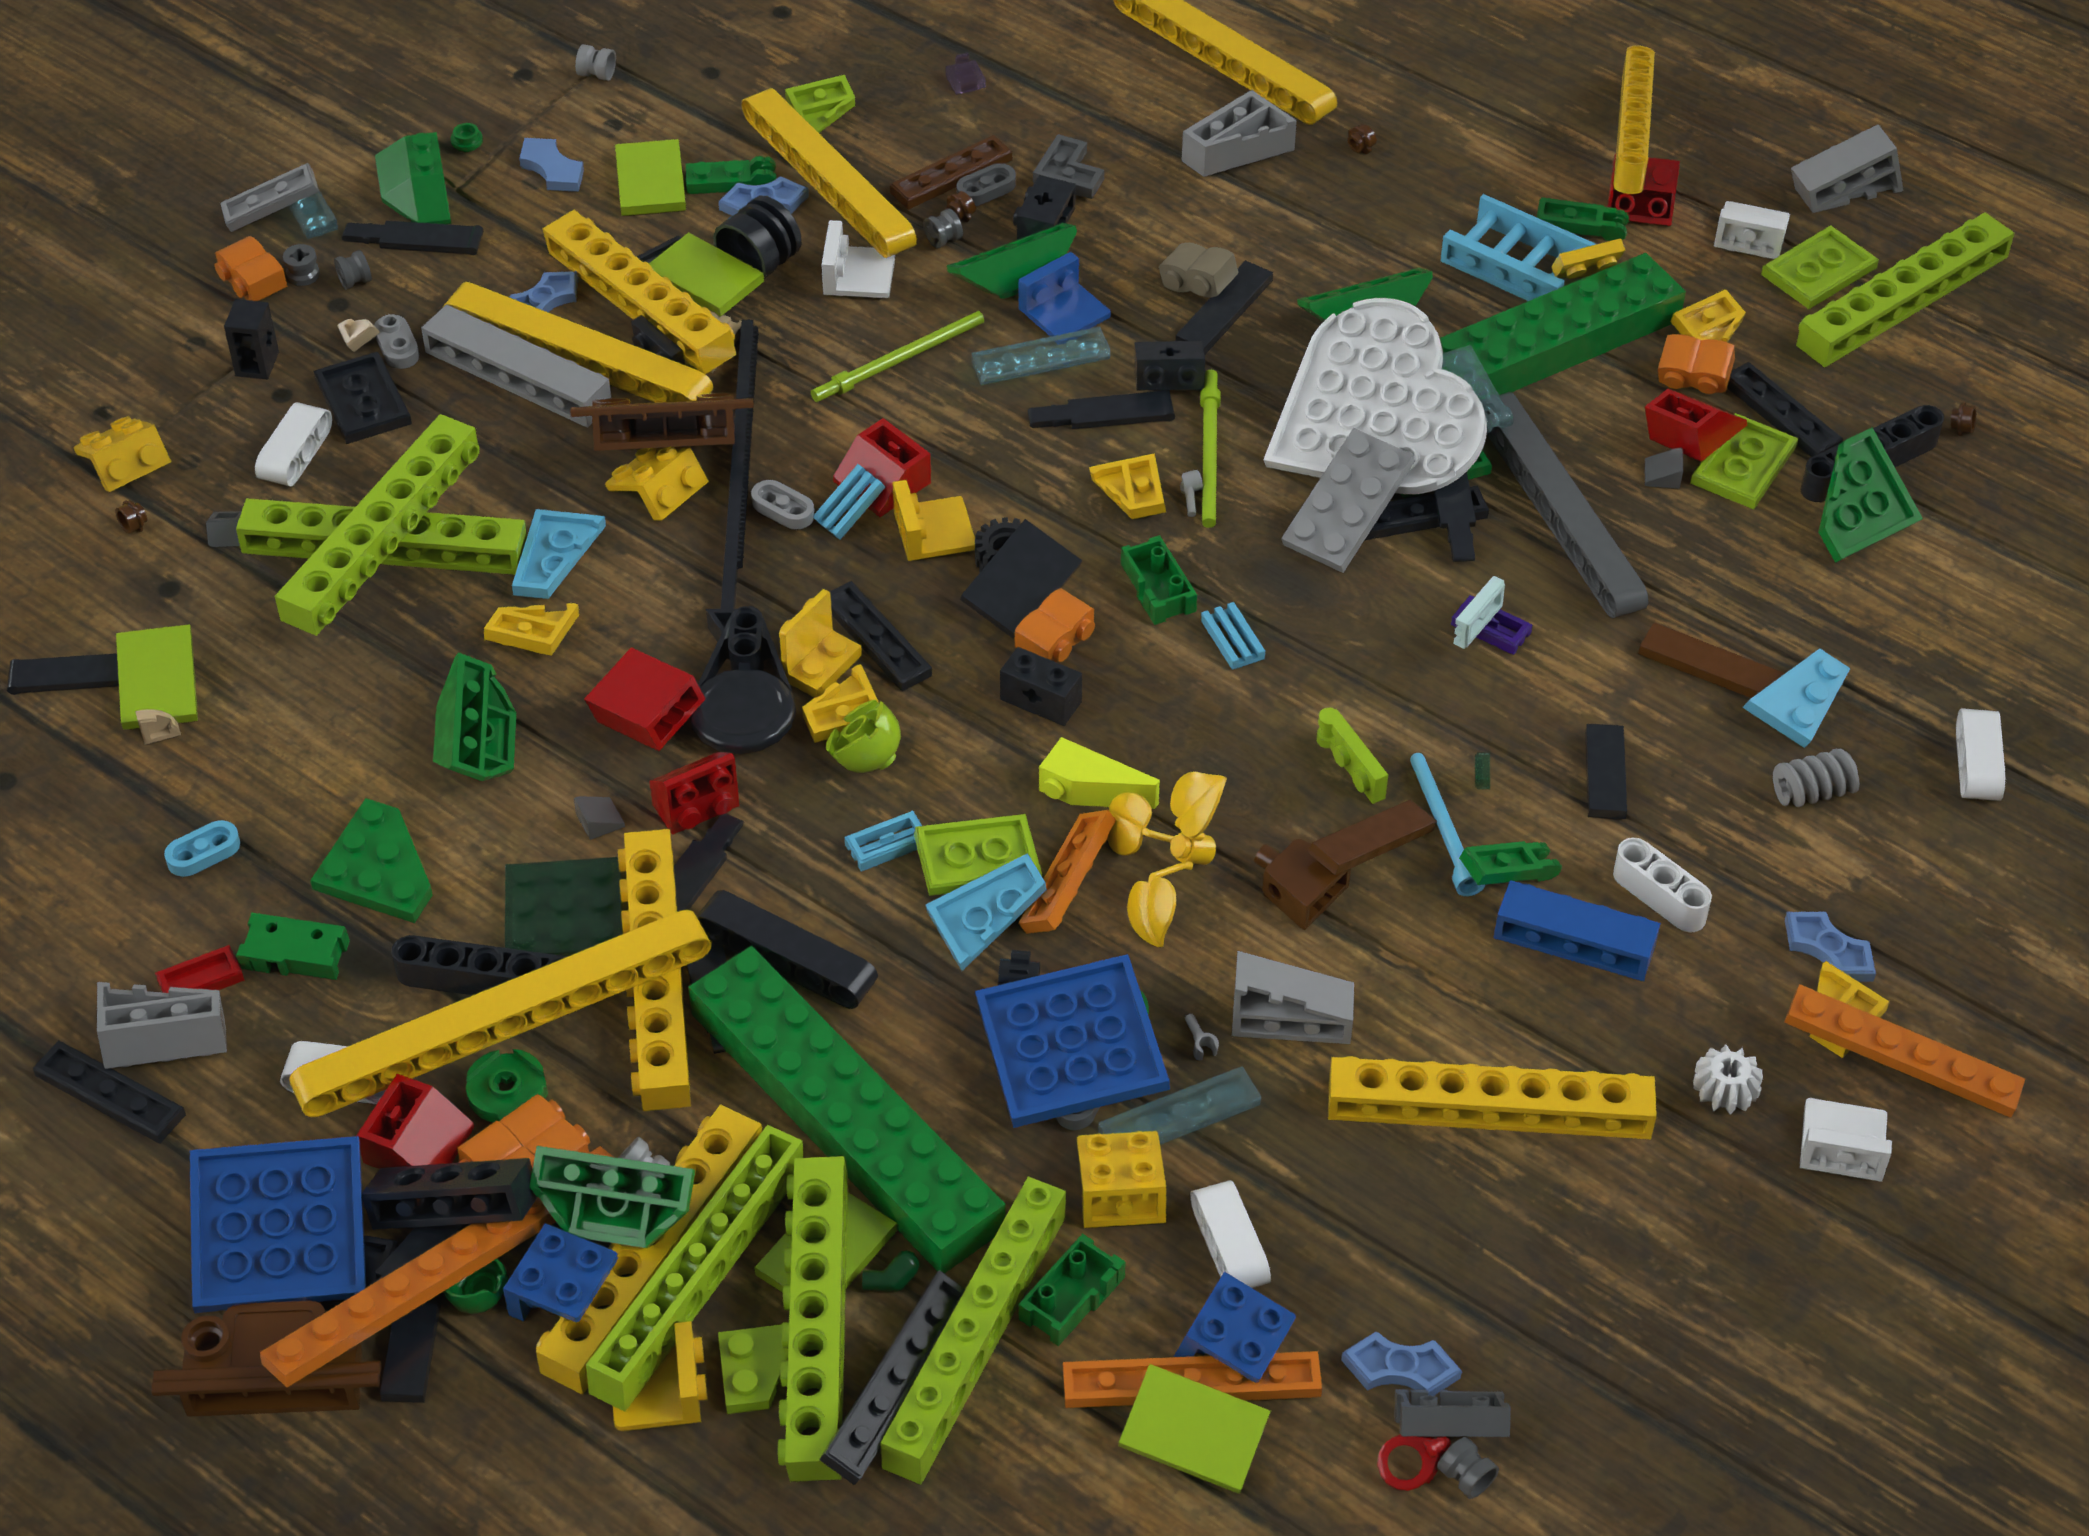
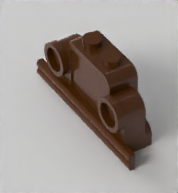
[570,393,754,451]
[152,1301,381,1417]

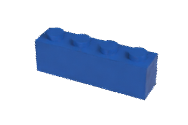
[1494,880,1661,981]

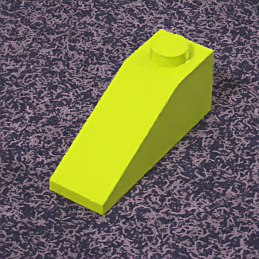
[1039,737,1160,809]

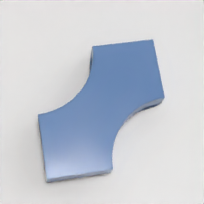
[519,138,584,191]
[718,176,809,216]
[509,271,578,312]
[1785,912,1876,982]
[1341,1332,1462,1396]

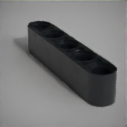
[1800,405,1944,502]
[696,890,878,1009]
[391,935,567,995]

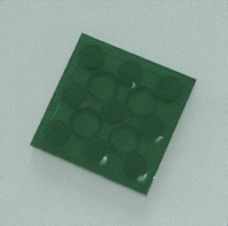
[505,857,623,957]

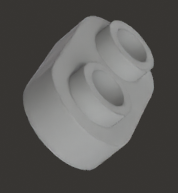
[374,314,419,369]
[751,480,814,529]

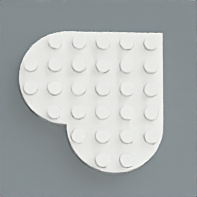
[1264,298,1487,494]

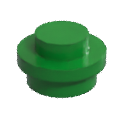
[451,123,483,152]

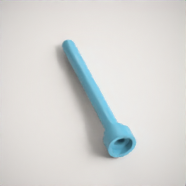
[1410,753,1485,897]

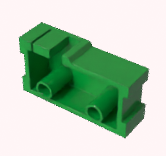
[1121,535,1197,625]
[236,912,350,980]
[1019,1233,1126,1346]

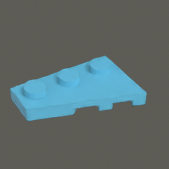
[1743,649,1850,748]
[925,853,1047,971]

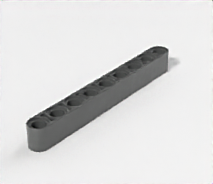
[1480,392,1648,619]

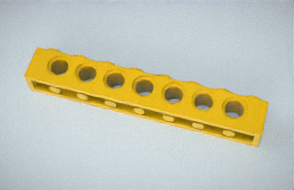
[542,210,736,374]
[618,829,691,1111]
[1328,1056,1657,1139]
[536,1104,762,1395]

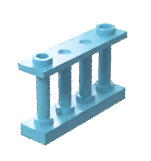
[1440,194,1596,301]

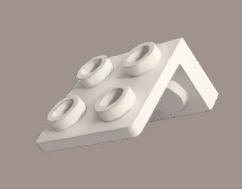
[1714,201,1790,259]
[822,220,895,298]
[1800,1098,1892,1181]

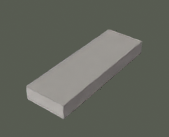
[220,163,319,232]

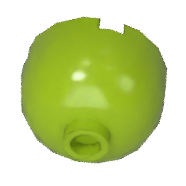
[826,700,901,773]

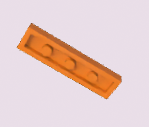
[1018,810,1116,934]

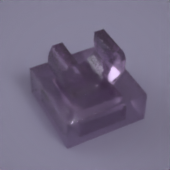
[946,53,986,95]

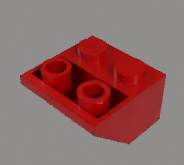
[1607,153,1680,226]
[1645,389,1747,462]
[833,418,931,517]
[649,752,740,835]
[356,1073,474,1169]

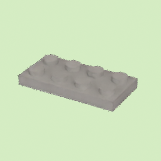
[1281,428,1415,573]

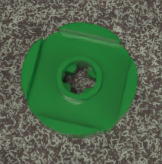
[466,1049,548,1122]

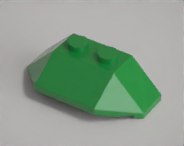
[375,132,452,224]
[946,223,1077,298]
[1297,268,1433,322]
[433,652,516,781]
[530,1146,696,1248]

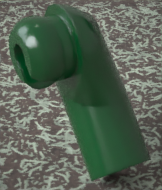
[862,1250,919,1292]

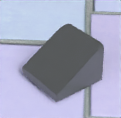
[1645,448,1683,489]
[206,511,242,547]
[574,796,625,840]

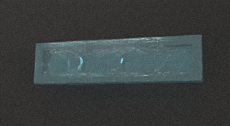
[971,327,1110,385]
[1098,1066,1261,1145]

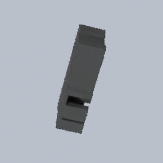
[1394,1389,1511,1437]

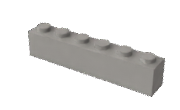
[421,304,611,428]

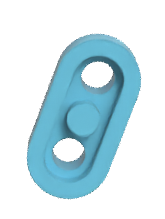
[164,820,240,876]

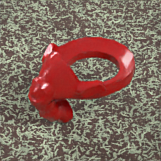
[1377,1434,1451,1491]

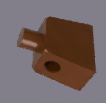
[1254,839,1351,930]

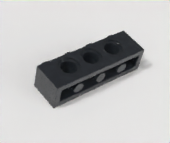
[361,1158,538,1230]

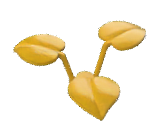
[1107,772,1227,947]

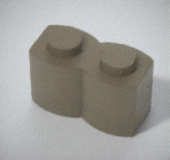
[1159,243,1238,297]

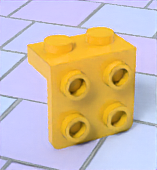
[73,416,171,492]
[605,447,709,521]
[613,1321,707,1431]

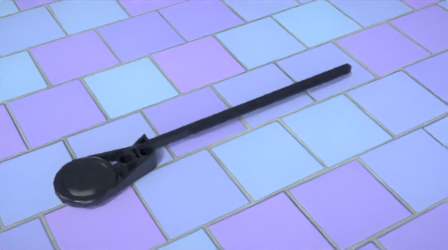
[690,319,796,754]

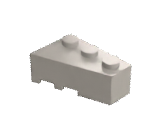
[1182,90,1297,177]
[1791,125,1903,213]
[1232,951,1354,1044]
[97,982,227,1069]

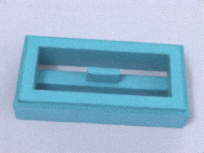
[813,464,885,540]
[1201,602,1265,670]
[845,811,922,871]

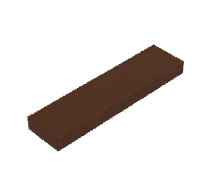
[890,135,1012,210]
[1638,622,1785,698]
[1308,800,1437,875]

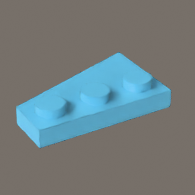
[512,509,606,599]

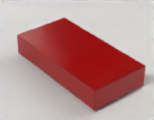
[155,945,245,993]

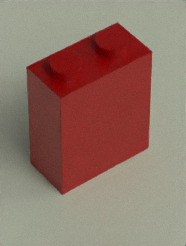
[584,647,706,751]

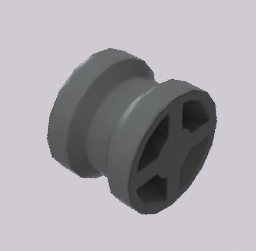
[923,208,963,249]
[283,244,320,286]
[334,250,372,289]

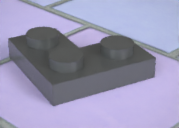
[1033,134,1104,199]

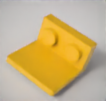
[893,480,975,561]
[779,589,862,698]
[1077,1131,1166,1228]

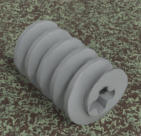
[1773,748,1860,807]

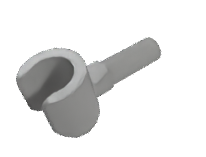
[1180,470,1203,517]
[1185,1014,1219,1060]

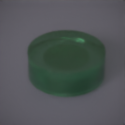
[1475,752,1491,790]

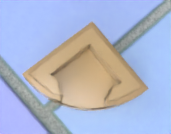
[337,319,380,352]
[135,709,181,745]

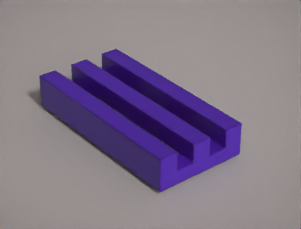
[1451,595,1533,655]

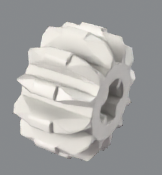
[1693,1044,1763,1115]

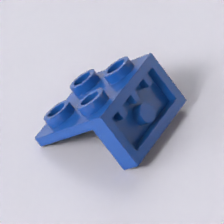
[1019,252,1111,344]
[503,1223,618,1322]
[1174,1271,1296,1383]

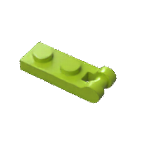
[1316,708,1388,804]

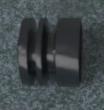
[713,195,802,279]

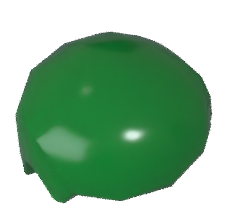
[443,1259,509,1314]

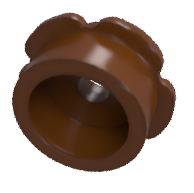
[1347,124,1377,154]
[946,191,976,222]
[1951,402,1977,436]
[115,500,147,534]

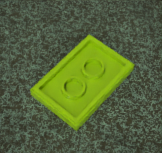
[615,139,686,216]
[1761,225,1879,309]
[649,232,764,317]
[1690,413,1798,510]
[116,624,198,730]
[914,814,1042,896]
[755,1192,897,1316]
[1118,1364,1271,1494]

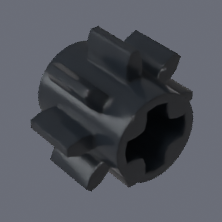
[998,950,1040,985]

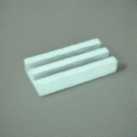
[1453,576,1505,649]

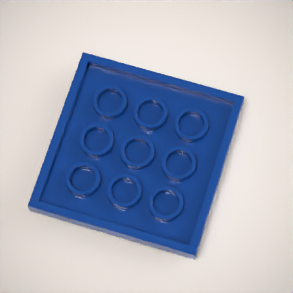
[975,954,1170,1128]
[190,1136,366,1313]

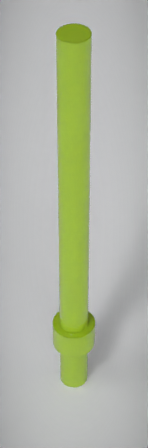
[811,311,984,402]
[1200,369,1221,528]

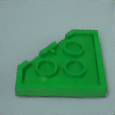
[1818,427,1923,563]
[310,798,433,923]

